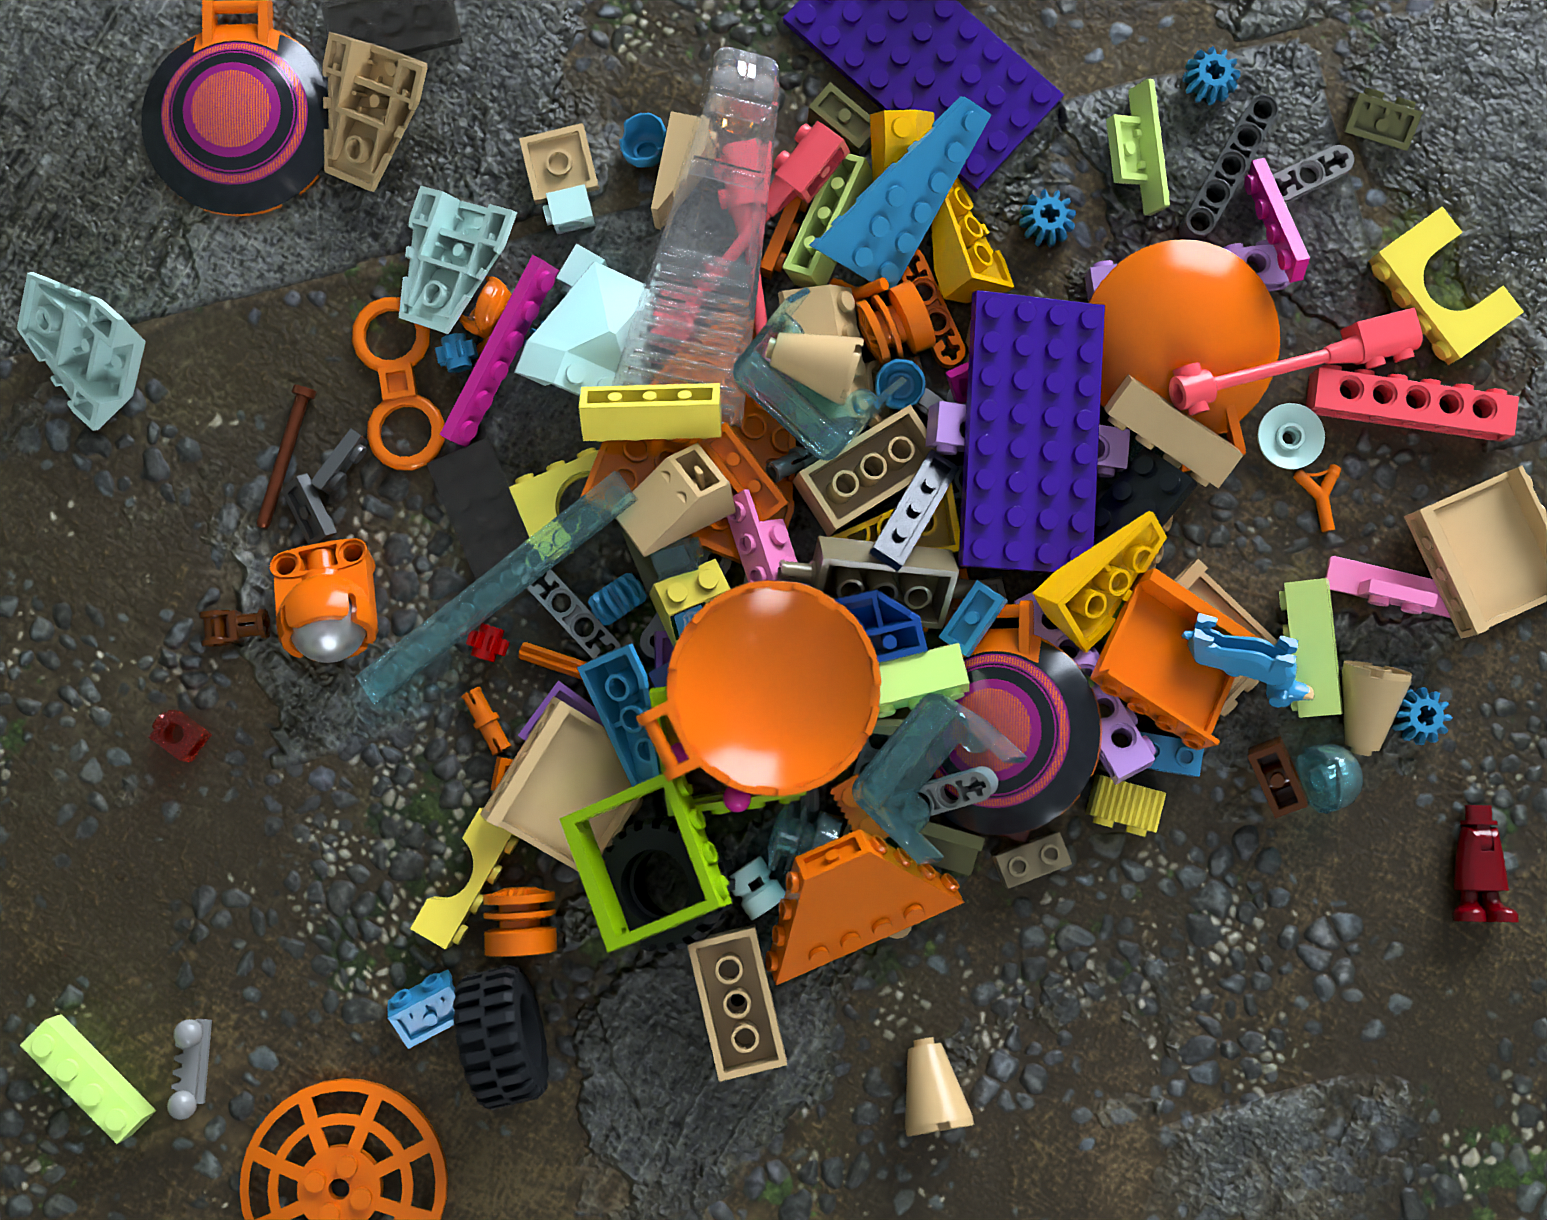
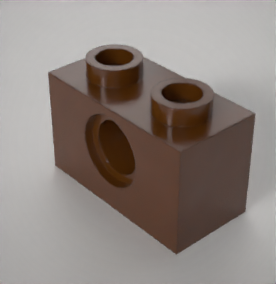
[1247,735,1308,818]

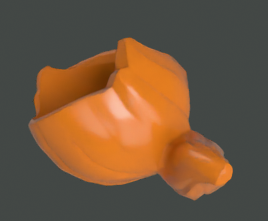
[459,276,512,361]

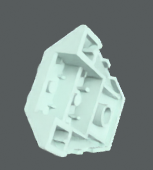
[399,185,517,334]
[514,261,655,396]
[17,272,146,431]

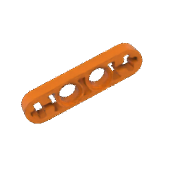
[900,249,966,369]

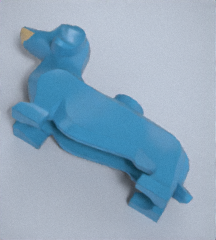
[1182,613,1315,708]

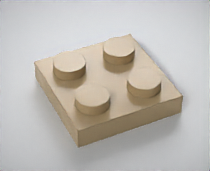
[519,123,599,205]

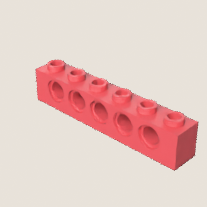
[1306,364,1519,442]

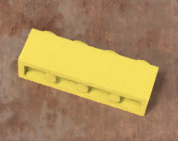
[579,383,722,442]

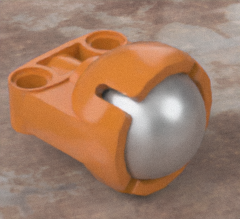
[270,538,378,663]

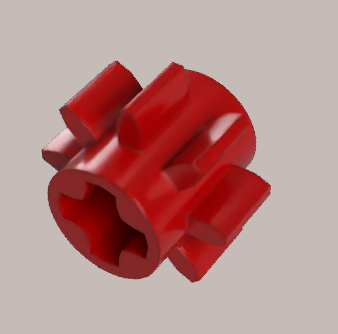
[465,623,510,663]

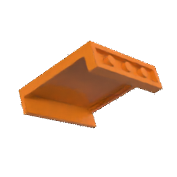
[1090,568,1259,750]

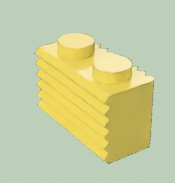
[1085,775,1166,837]

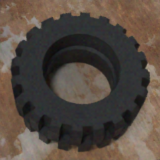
[602,816,735,953]
[453,965,549,1110]

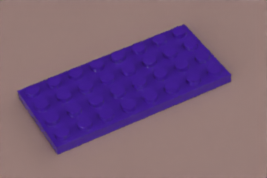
[783,0,1064,193]
[958,290,1105,573]

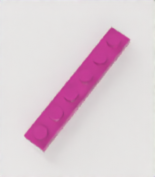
[439,255,559,448]

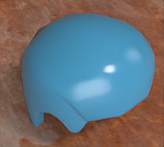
[619,113,667,168]
[874,359,925,410]

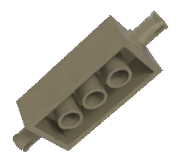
[777,536,982,629]

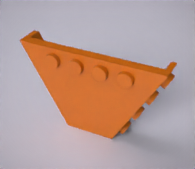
[765,829,965,986]

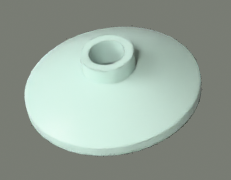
[1257,403,1325,470]

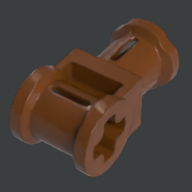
[199,609,271,647]

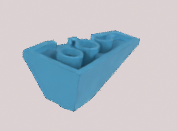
[577,643,662,787]

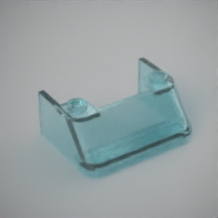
[733,287,907,461]
[852,693,1027,865]

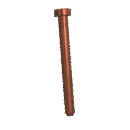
[257,384,317,529]

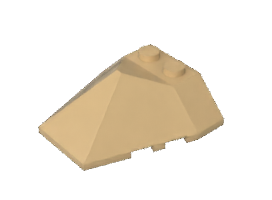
[323,32,428,192]

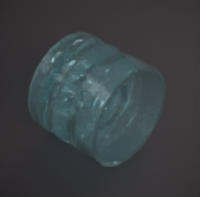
[766,801,843,875]

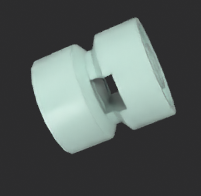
[729,855,785,921]

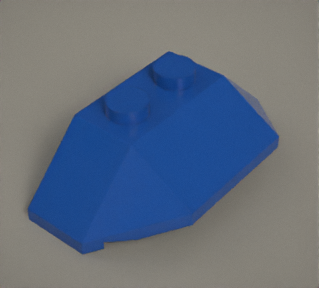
[834,589,928,663]

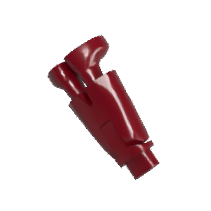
[1452,805,1519,922]

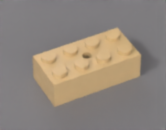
[792,404,945,537]
[688,924,787,1082]

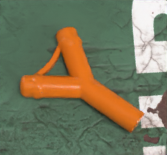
[830,277,889,309]
[1293,464,1341,532]

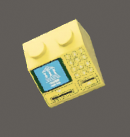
[649,558,730,647]

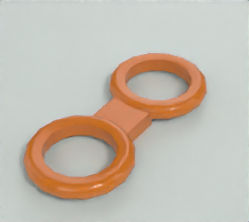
[352,297,445,471]

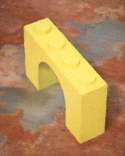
[1368,207,1524,365]
[509,447,599,564]

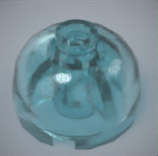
[1295,743,1363,814]

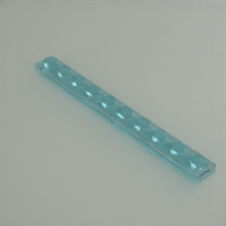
[356,471,638,704]

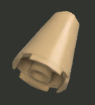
[765,332,864,406]
[1342,660,1412,756]
[905,1037,974,1137]

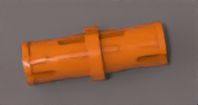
[461,686,512,756]

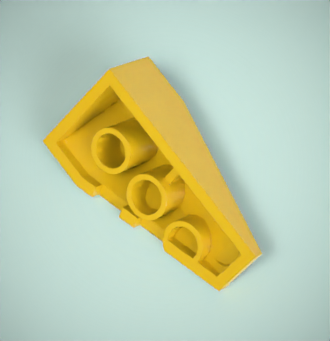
[870,110,934,182]
[931,176,1015,303]
[1032,511,1167,652]

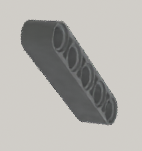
[1179,94,1279,242]

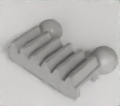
[167,1019,212,1120]

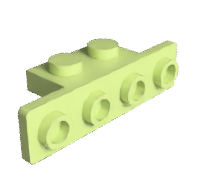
[1106,79,1170,216]

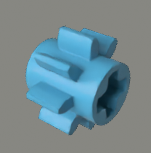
[435,333,478,373]

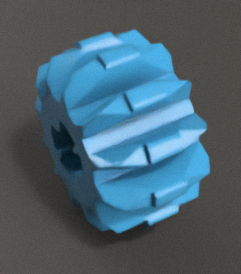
[1182,46,1241,106]
[1019,189,1076,247]
[588,573,647,625]
[1393,687,1453,745]

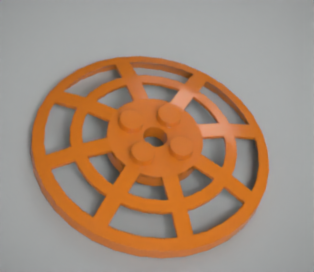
[239,1078,448,1220]

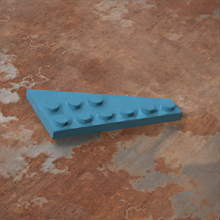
[809,96,991,292]

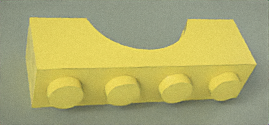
[410,807,520,949]

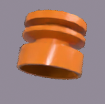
[855,281,936,367]
[483,887,557,957]

